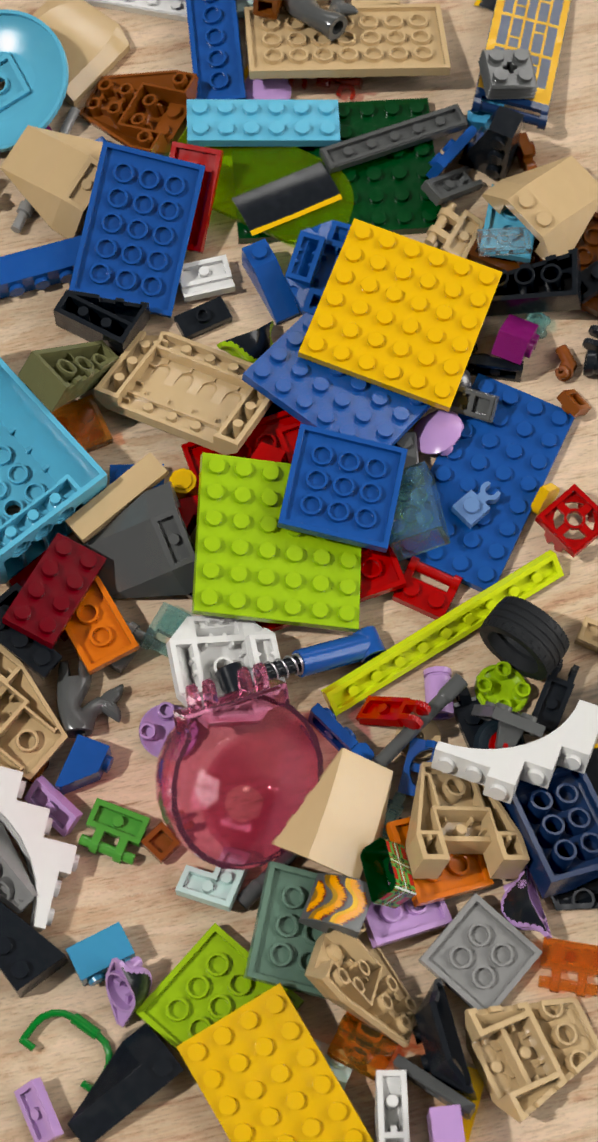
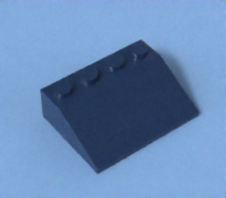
[500,767,598,898]

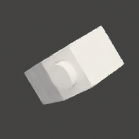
[375,1070,410,1142]

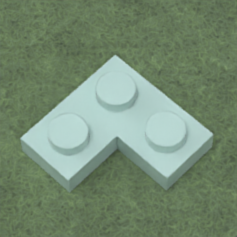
[175,848,252,912]

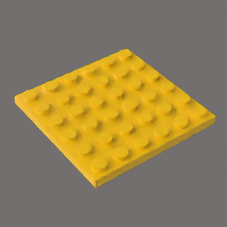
[298,218,503,412]

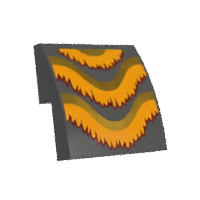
[299,873,371,939]

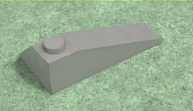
[0,821,37,914]

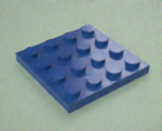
[277,423,408,553]

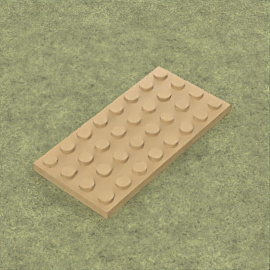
[244,3,451,80]

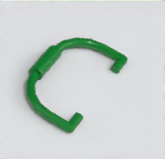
[19,1009,113,1092]

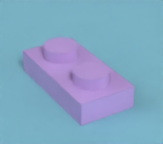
[23,775,83,837]
[14,1077,64,1142]

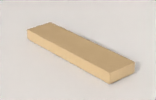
[65,452,169,543]

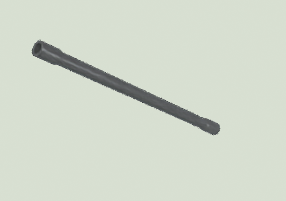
[236,673,468,910]

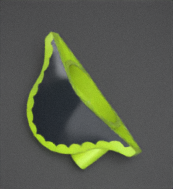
[217,321,274,363]

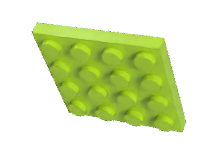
[135,923,304,1054]

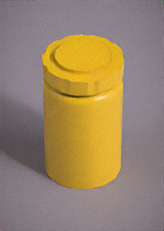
[169,468,198,499]

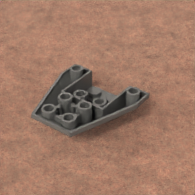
[84,481,195,599]

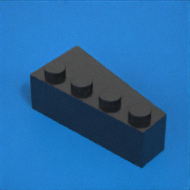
[486,248,581,316]

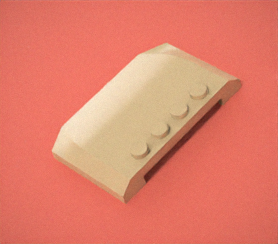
[94,331,273,455]

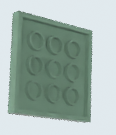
[244,861,327,999]

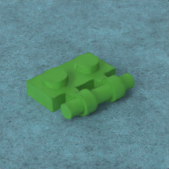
[78,798,151,865]

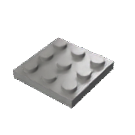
[418,893,543,1009]

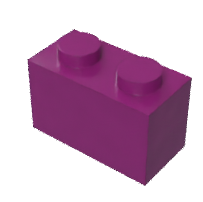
[491,314,540,365]

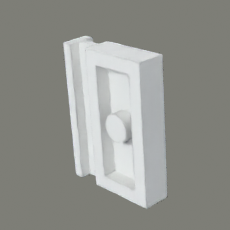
[179,255,235,303]

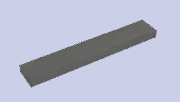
[319,104,468,174]

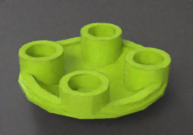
[474,661,531,713]

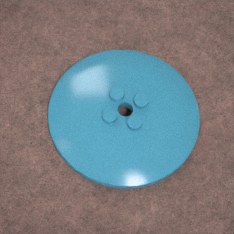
[0,10,69,153]

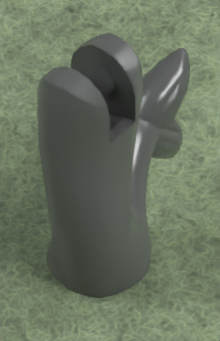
[282,0,358,41]
[57,659,124,738]

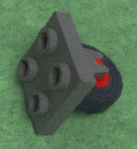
[471,701,545,749]

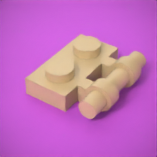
[424,201,485,259]

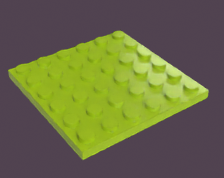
[192,452,361,632]

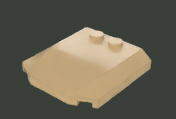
[32,0,130,107]

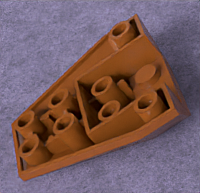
[79,70,198,154]

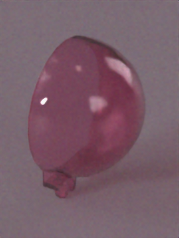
[155,662,323,870]

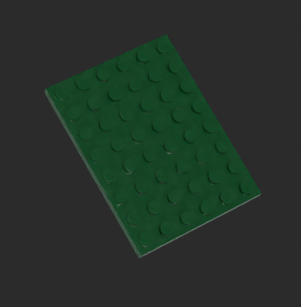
[231,98,441,244]

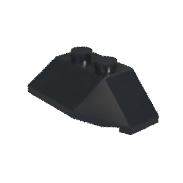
[413,978,477,1101]

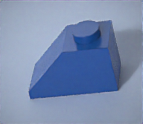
[55,734,114,795]

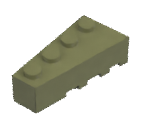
[18,340,119,412]

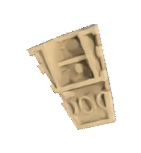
[271,748,393,882]
[465,996,598,1123]

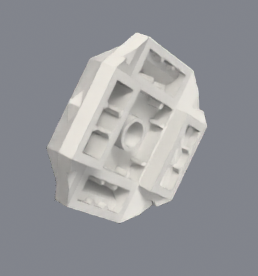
[166,615,286,727]

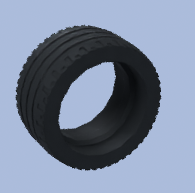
[479,596,570,680]

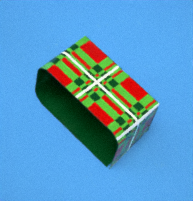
[360,838,417,909]

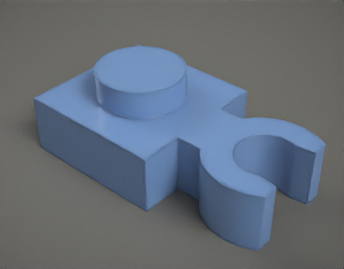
[451,481,500,529]

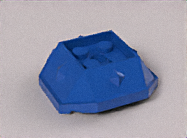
[285,220,351,315]

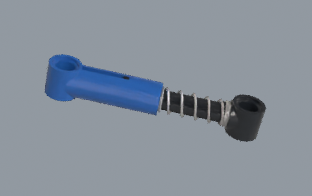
[215,626,386,701]

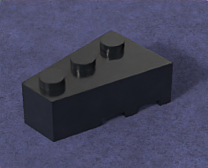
[458,105,524,180]
[53,290,150,357]

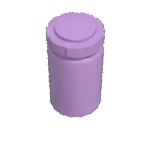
[423,666,454,720]

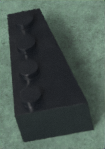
[0,902,69,998]

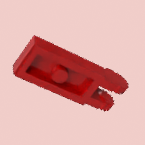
[356,696,432,730]

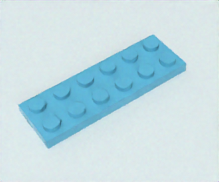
[187,99,340,147]

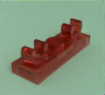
[288,77,363,101]

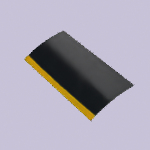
[231,162,342,236]

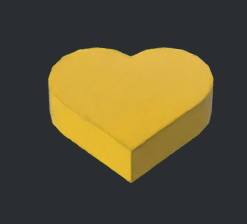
[531,483,560,515]

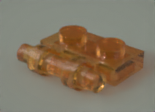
[538,937,598,998]

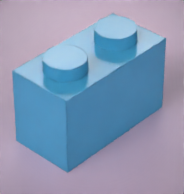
[66,922,136,986]

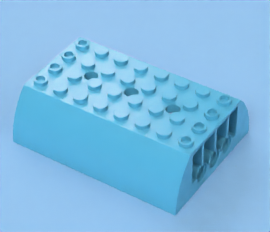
[0,358,108,584]

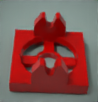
[535,484,598,558]

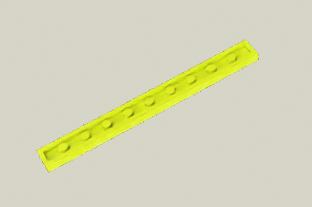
[321,550,564,716]

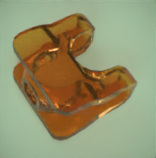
[327,1011,398,1081]

